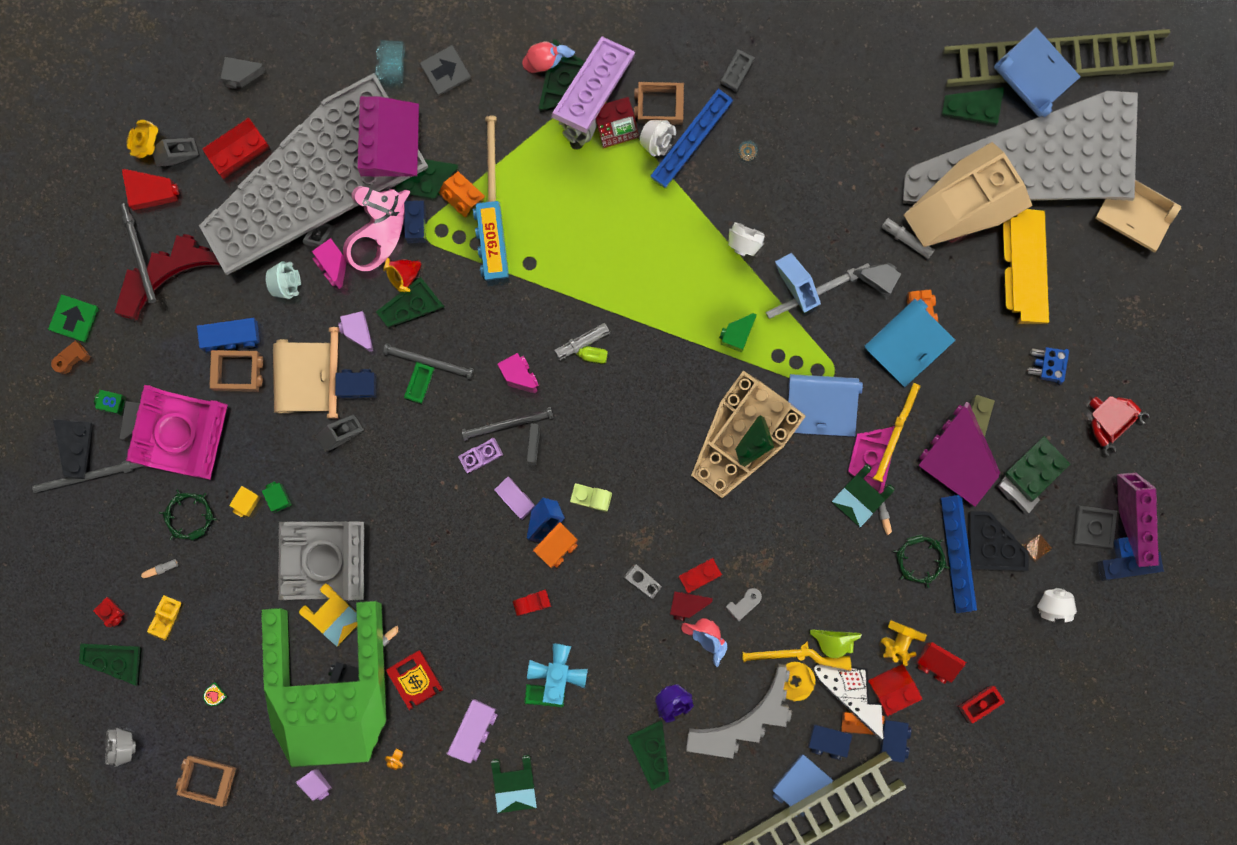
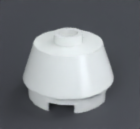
[640,120,676,156]
[728,222,765,256]
[1037,588,1077,622]

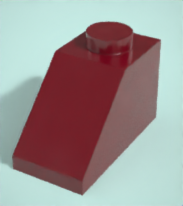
[670,591,713,621]

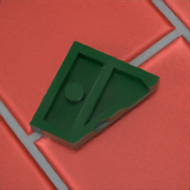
[735,415,775,467]

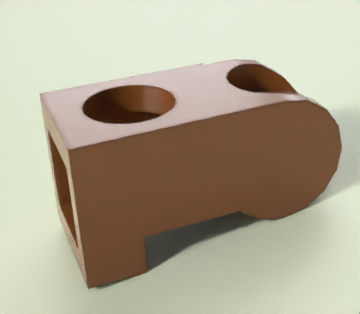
[51,341,92,374]

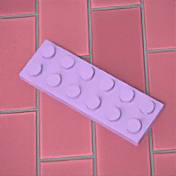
[552,36,635,133]

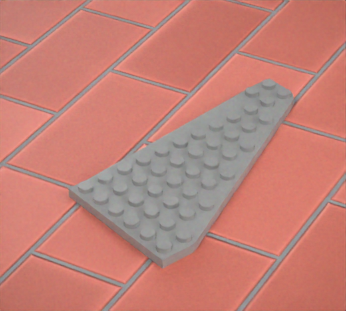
[903,91,1138,204]

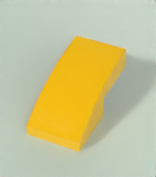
[147,595,182,641]

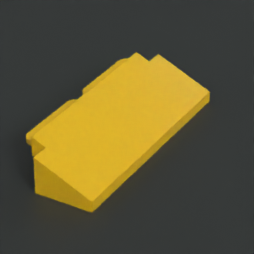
[1003,209,1049,324]

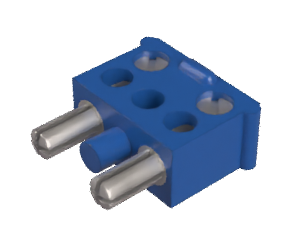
[1028,347,1069,385]

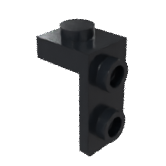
[328,662,359,683]

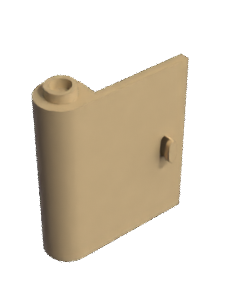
[1095,180,1181,252]
[273,339,330,414]

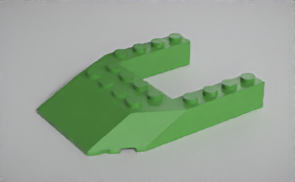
[262,601,386,767]

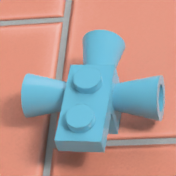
[527,643,588,705]

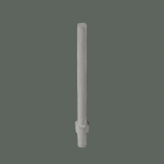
[766,263,870,319]

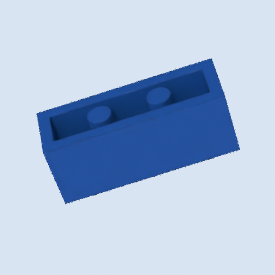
[197,318,260,353]

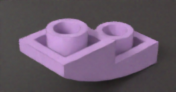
[458,438,503,473]
[494,477,535,520]

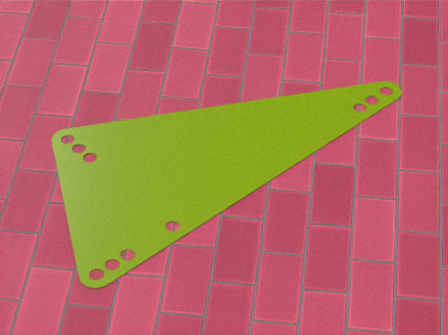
[426,102,835,378]

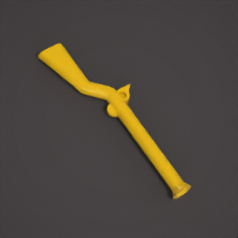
[872,383,921,483]
[742,641,851,671]

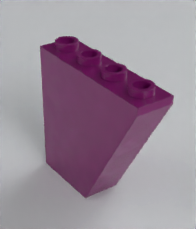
[919,402,1000,507]
[1117,473,1159,567]

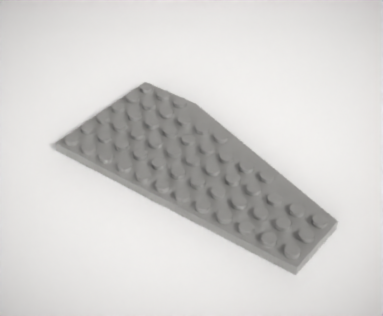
[199,73,428,275]

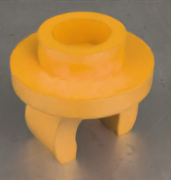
[384,749,403,770]

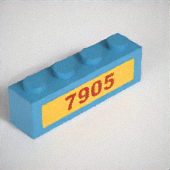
[473,201,509,281]

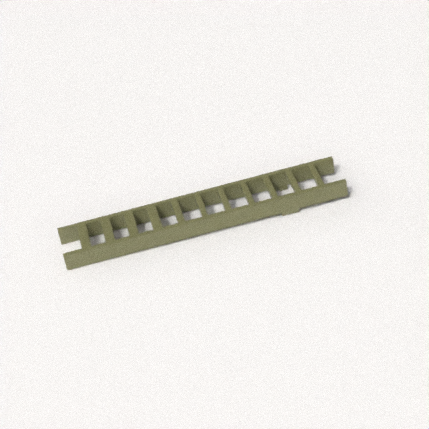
[943,29,1174,87]
[722,751,906,845]

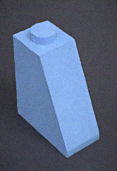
[775,253,821,313]

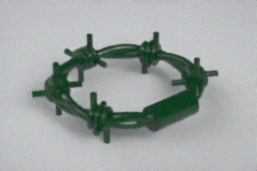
[159,489,217,541]
[893,534,950,588]

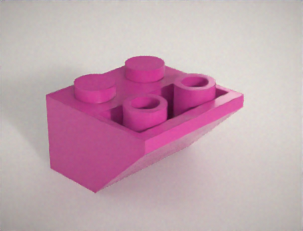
[312,238,347,289]
[497,353,539,394]

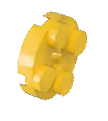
[127,120,158,158]
[784,662,815,701]

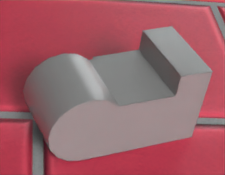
[623,564,662,599]
[725,588,762,622]

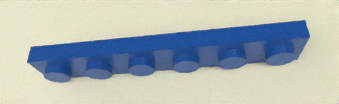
[650,89,733,189]
[941,495,977,613]

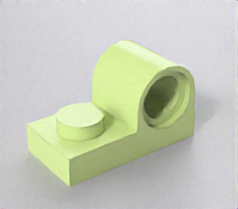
[570,483,612,512]

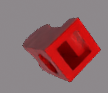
[512,589,551,616]

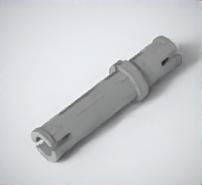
[881,218,935,259]
[554,323,610,360]

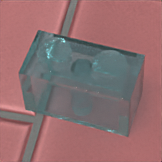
[375,40,405,83]

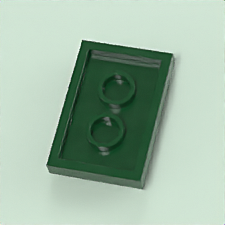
[1004,436,1070,502]

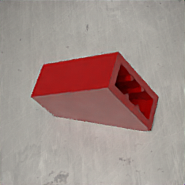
[122,169,179,210]

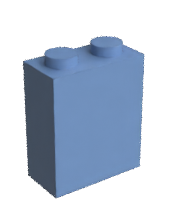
[772,754,833,817]

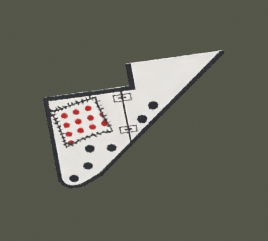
[813,663,883,741]

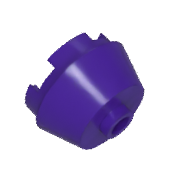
[655,684,694,722]

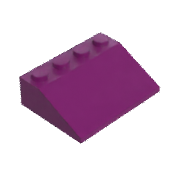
[358,96,419,176]

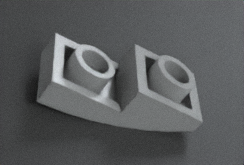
[998,476,1040,513]

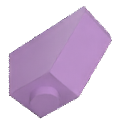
[338,311,373,352]
[296,769,331,801]

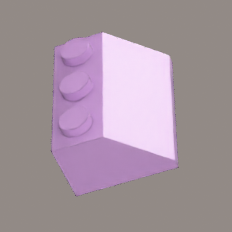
[447,699,498,763]

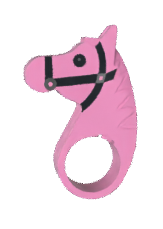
[343,186,410,271]

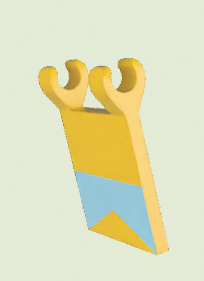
[299,583,357,647]

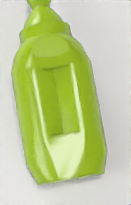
[576,346,608,363]

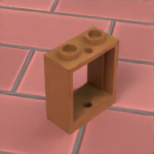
[634,82,684,125]
[210,350,263,392]
[176,756,237,807]

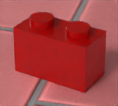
[678,558,722,594]
[958,686,1005,724]

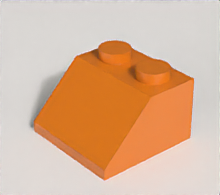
[533,522,578,569]

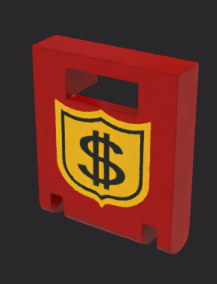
[386,650,443,710]

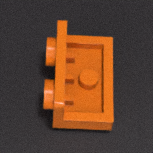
[439,172,485,218]

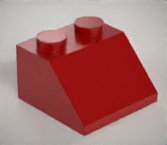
[915,642,966,684]
[868,664,923,716]

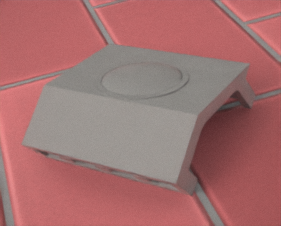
[278,522,364,600]

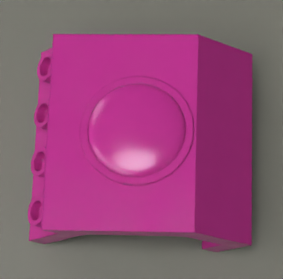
[126,385,228,480]

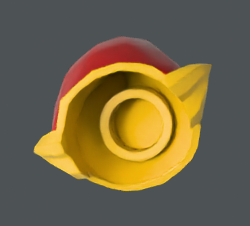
[383,258,422,292]

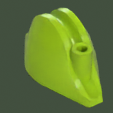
[810,629,861,658]

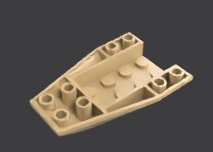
[903,142,1032,247]
[691,371,806,498]

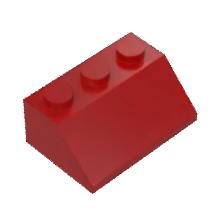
[202,118,270,180]

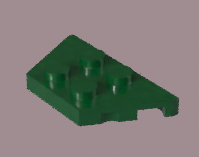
[539,39,585,111]
[395,159,459,200]

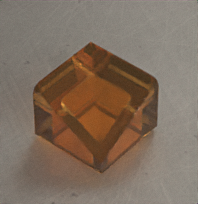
[1024,534,1052,561]

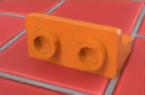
[841,712,884,735]

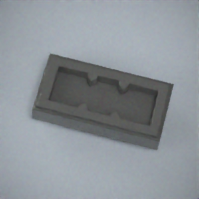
[720,49,754,92]

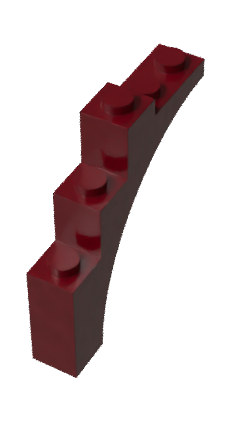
[114,234,221,321]

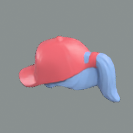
[522,42,575,73]
[681,618,727,667]

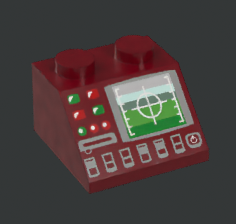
[595,97,639,149]

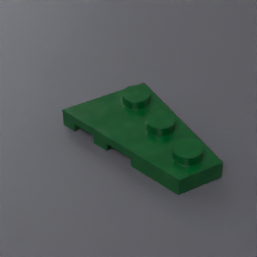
[941,88,1004,125]
[376,277,444,328]
[79,643,140,686]
[627,720,670,790]

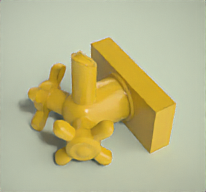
[881,620,927,666]

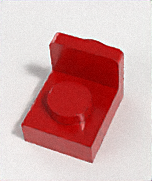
[93,597,125,627]

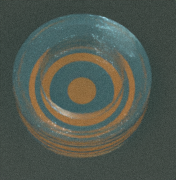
[738,141,758,161]

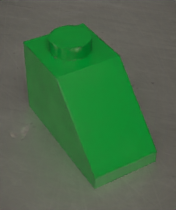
[719,313,757,352]

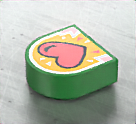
[203,682,228,706]

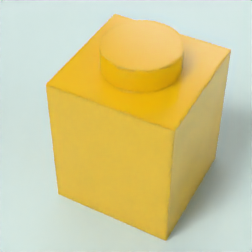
[229,486,261,517]

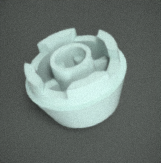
[266,261,301,299]

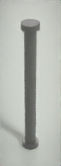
[383,343,474,380]
[462,407,553,441]

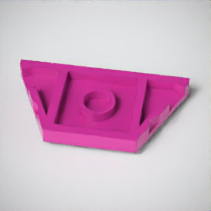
[848,426,895,494]

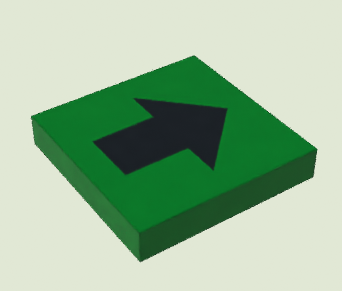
[48,294,99,343]

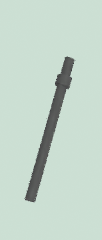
[120,203,156,303]
[32,461,143,493]

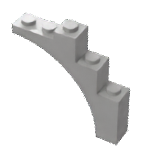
[686,663,792,758]

